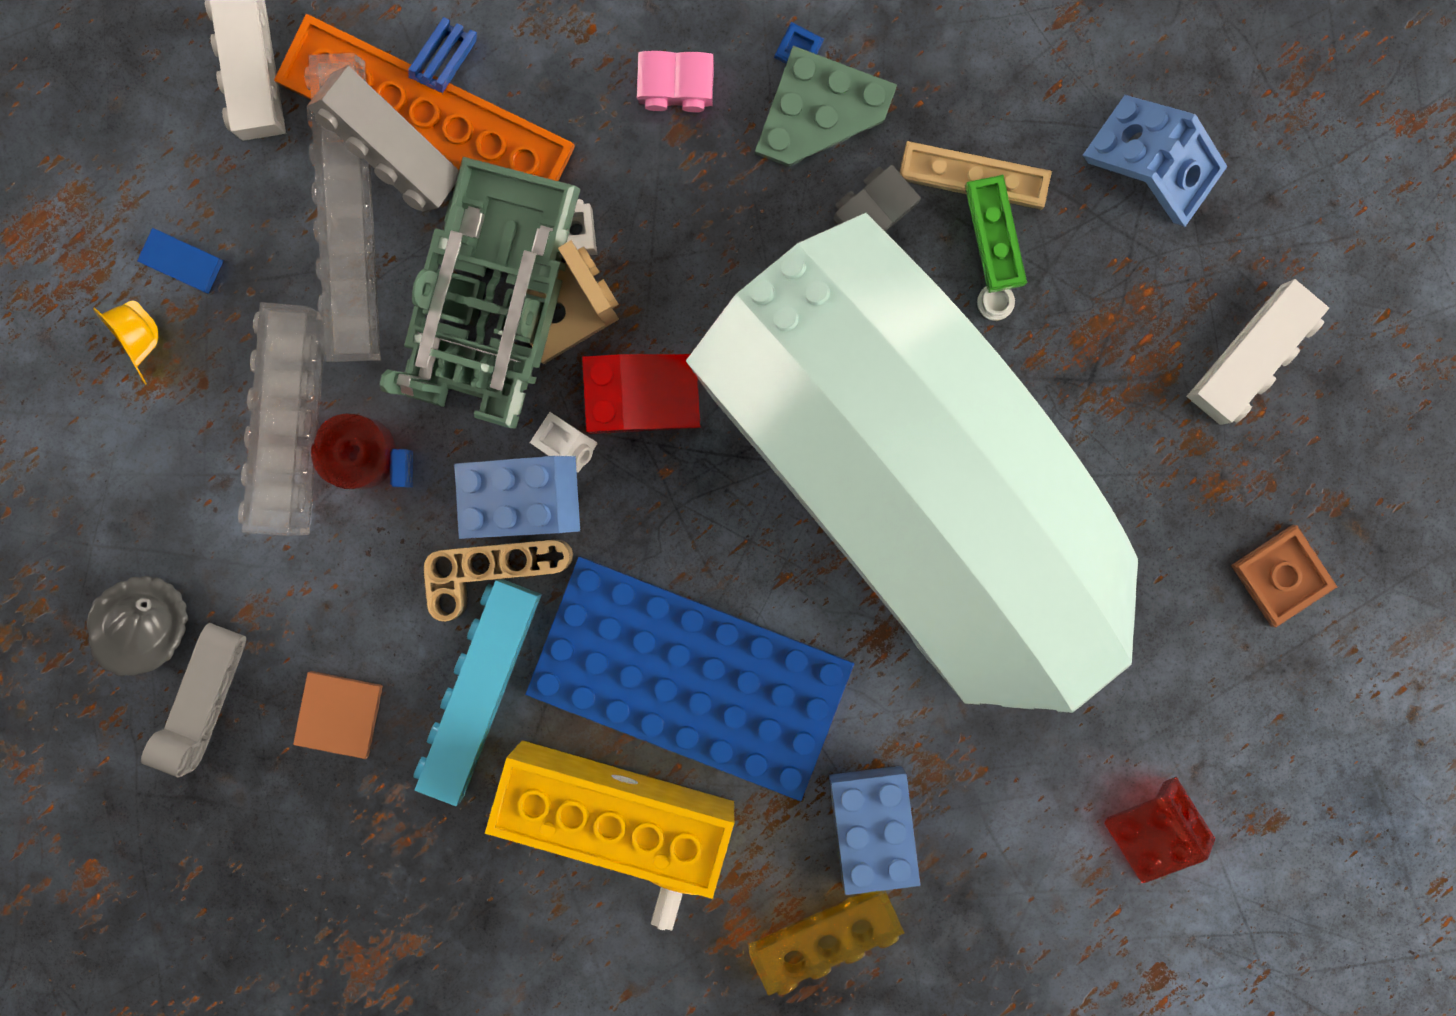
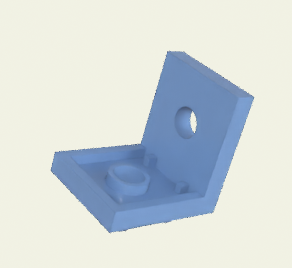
[1083,95,1227,227]

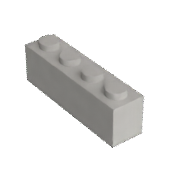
[307,65,459,212]

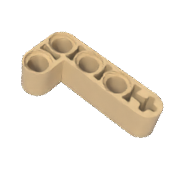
[424,539,573,622]

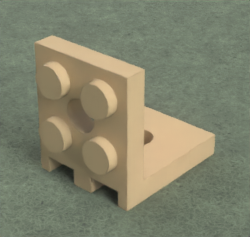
[526,240,619,364]

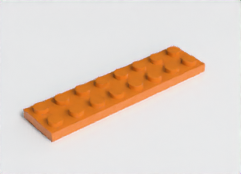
[274,14,575,181]

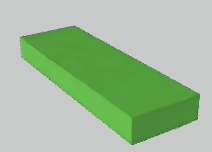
[965,175,1027,293]

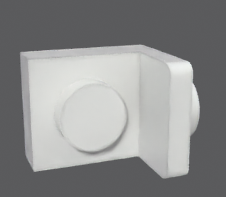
[530,412,597,473]

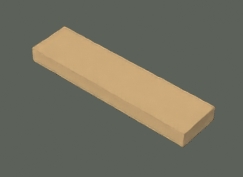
[900,141,1052,210]

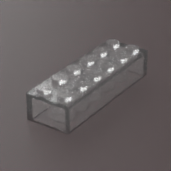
[238,302,327,536]

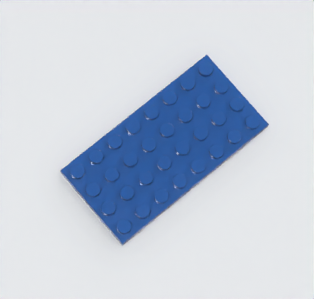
[525,556,855,801]

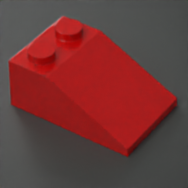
[582,354,700,434]

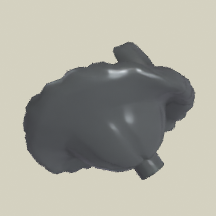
[86,576,188,676]

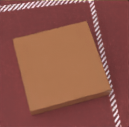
[1231,525,1337,628]
[293,671,383,759]

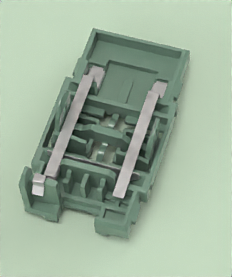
[379,157,580,429]

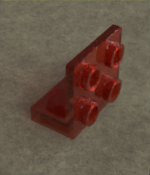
[1105,777,1215,883]

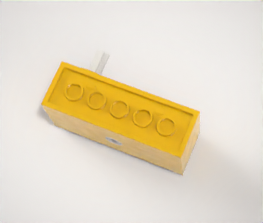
[485,740,734,931]

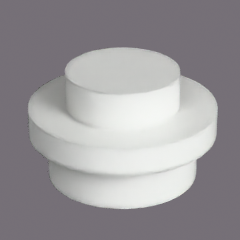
[977,286,1015,321]

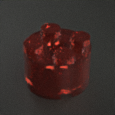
[311,413,396,490]

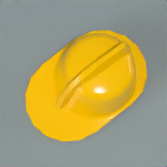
[93,301,159,385]

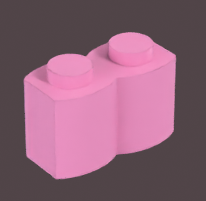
[637,51,714,112]

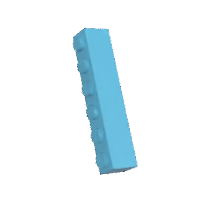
[413,579,542,806]

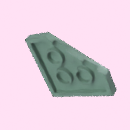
[755,46,897,167]

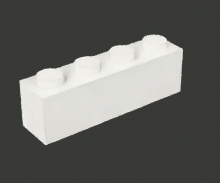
[205,0,286,141]
[1186,279,1329,425]

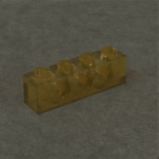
[749,890,905,996]

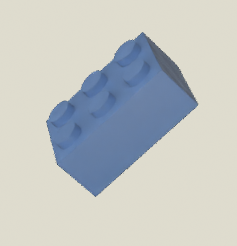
[454,456,580,539]
[829,766,920,895]

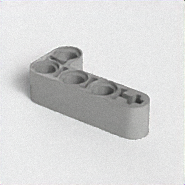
[141,623,246,777]

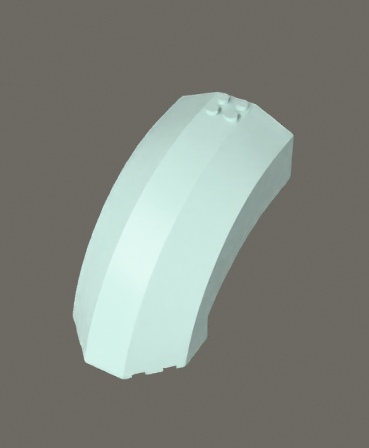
[686,213,1138,713]

